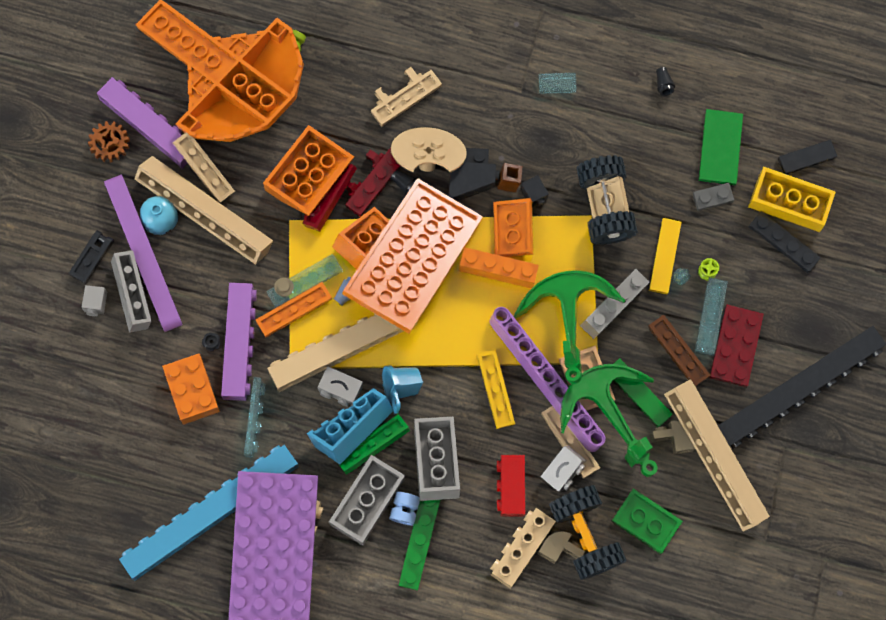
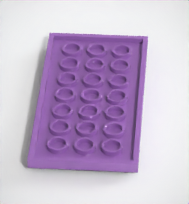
[229,471,318,620]

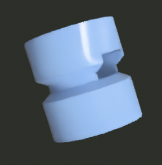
[389,492,420,526]

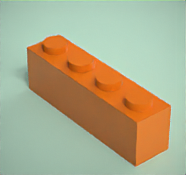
[459,247,539,289]

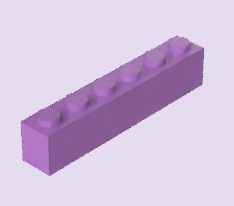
[97,77,187,169]
[221,283,257,401]

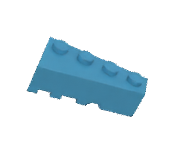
[307,388,393,464]

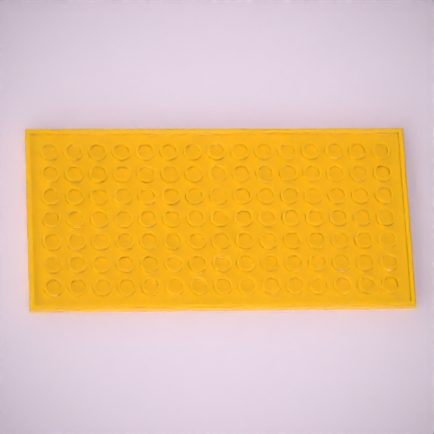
[289,215,598,369]

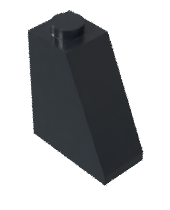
[449,162,499,201]

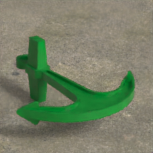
[513,270,626,384]
[560,364,658,477]

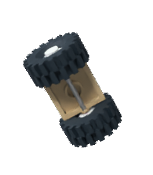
[577,155,638,245]

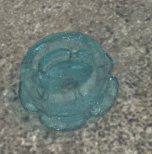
[673,268,691,285]

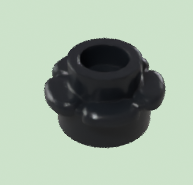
[202,333,221,351]

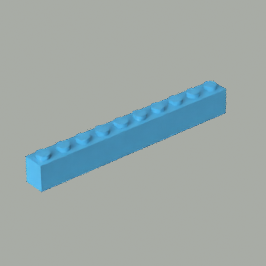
[119,445,299,581]

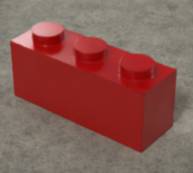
[497,455,525,517]

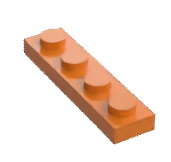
[256,282,332,338]

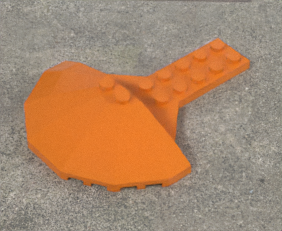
[136,0,304,142]

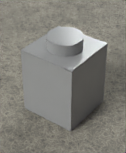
[82,285,107,316]

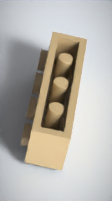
[490,508,556,589]

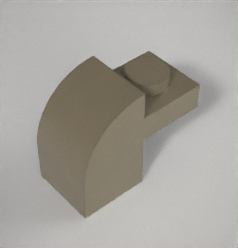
[651,421,695,455]
[538,532,585,564]

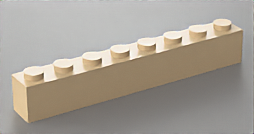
[135,156,273,265]
[268,313,417,392]
[664,379,770,531]

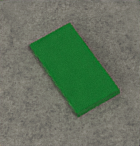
[698,109,743,186]

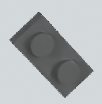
[692,183,734,211]

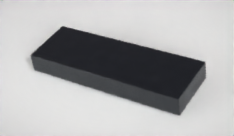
[778,139,837,175]

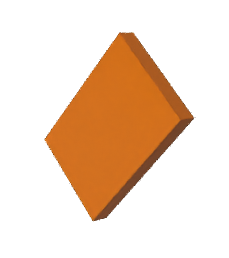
[493,198,533,257]

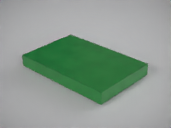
[611,488,683,554]

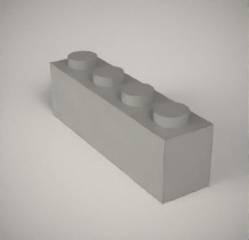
[111,250,151,333]
[580,269,649,339]

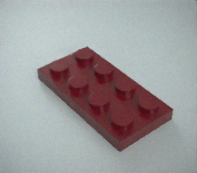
[709,304,764,388]

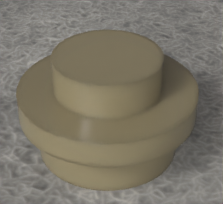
[274,278,294,297]

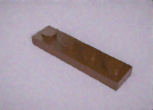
[648,315,711,387]

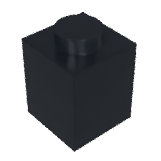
[520,175,549,207]

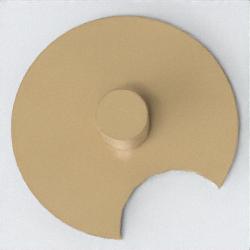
[391,127,466,172]

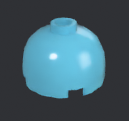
[140,196,178,235]

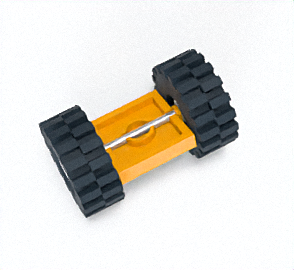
[549,485,627,580]

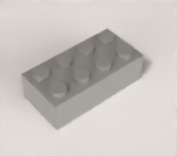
[414,416,460,501]
[329,455,405,546]

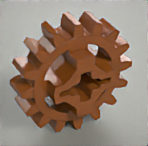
[88,121,130,162]

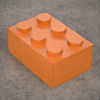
[162,353,220,425]

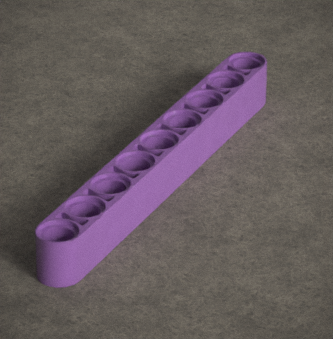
[104,174,183,332]
[490,307,605,452]

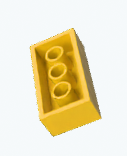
[748,167,835,232]

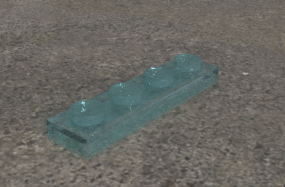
[266,254,343,308]
[695,278,728,355]
[244,377,266,458]

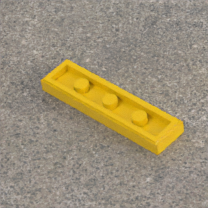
[649,218,681,294]
[477,349,515,429]

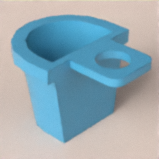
[382,365,423,414]

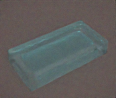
[538,73,577,93]

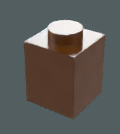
[498,163,523,193]

